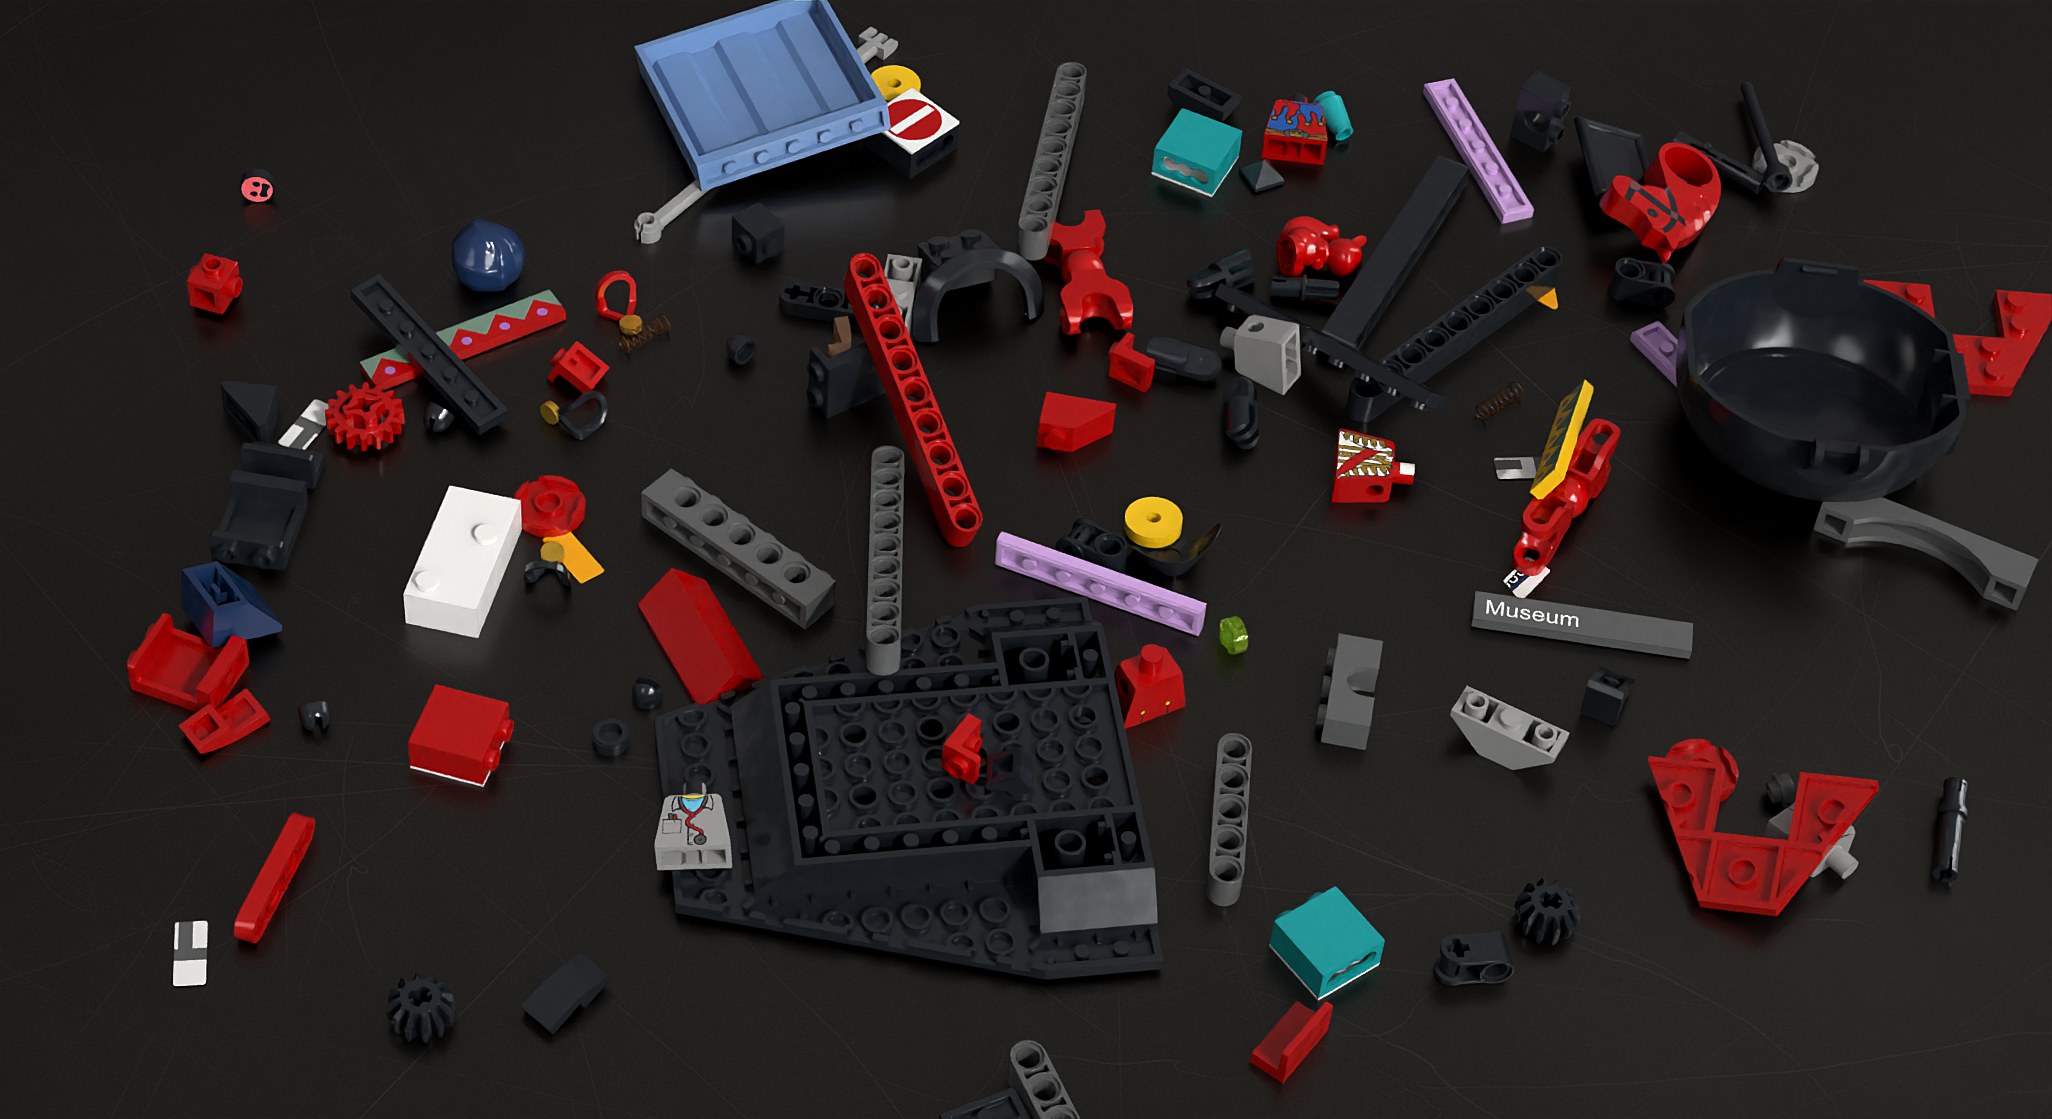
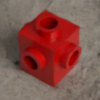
[187,253,243,315]

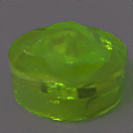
[1219,616,1248,655]

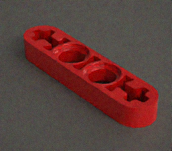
[234,812,315,944]

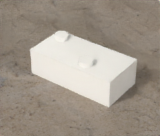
[403,486,522,638]

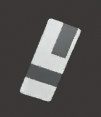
[1494,457,1542,479]

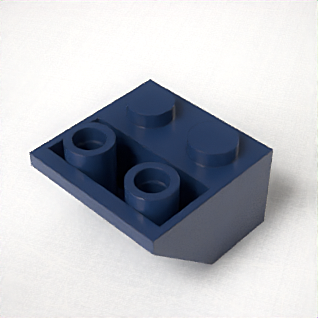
[180,561,283,648]

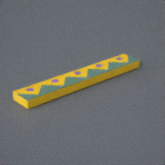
[1530,380,1594,500]

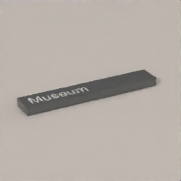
[1471,591,1693,659]

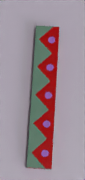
[360,289,566,390]

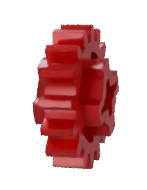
[325,382,405,451]

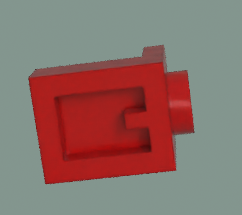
[1107,332,1155,393]
[547,341,610,393]
[941,713,983,784]

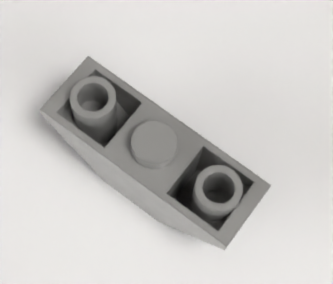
[876,254,922,336]
[1450,686,1570,770]

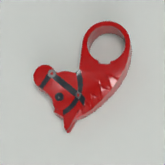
[1599,142,1721,264]

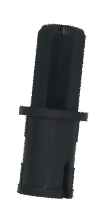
[1271,275,1340,302]

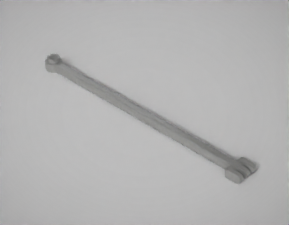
[634,27,898,244]

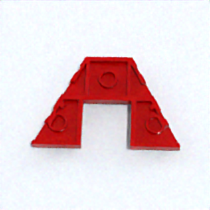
[1863,280,2052,397]
[1648,756,1879,916]

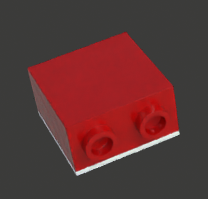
[408,684,514,787]

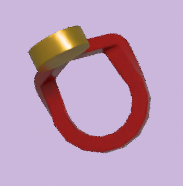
[595,270,643,335]

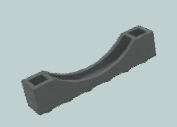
[1813,497,2038,611]

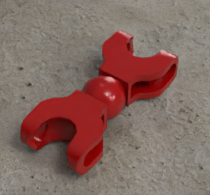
[1042,209,1133,335]
[1511,418,1620,576]

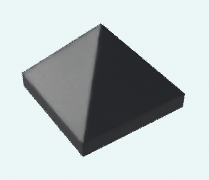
[1239,159,1284,193]

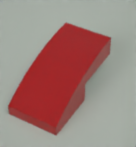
[178,688,271,754]

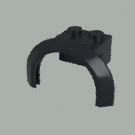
[912,229,1044,342]

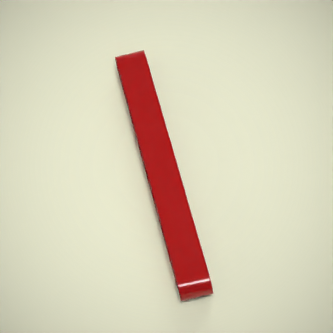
[843,253,983,547]

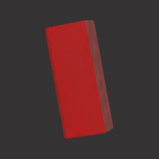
[638,568,765,706]

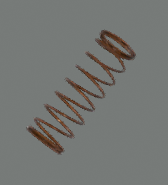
[618,314,670,353]
[1475,382,1524,421]

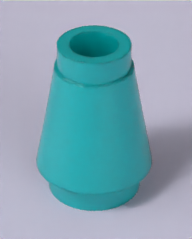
[1313,91,1353,141]

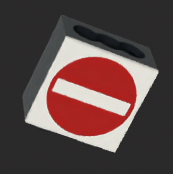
[864,88,959,179]

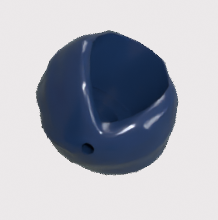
[451,218,525,292]

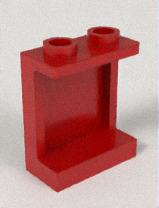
[126,613,249,712]

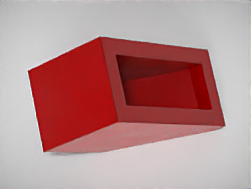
[1037,392,1116,452]

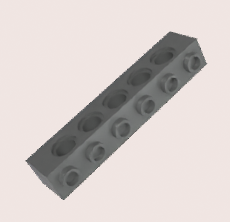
[642,468,836,630]

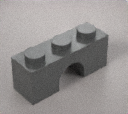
[1316,633,1383,750]

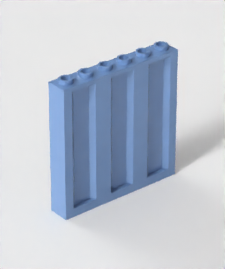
[634,0,891,191]

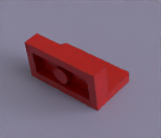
[1250,1001,1333,1083]

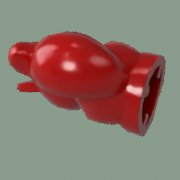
[1276,216,1367,278]

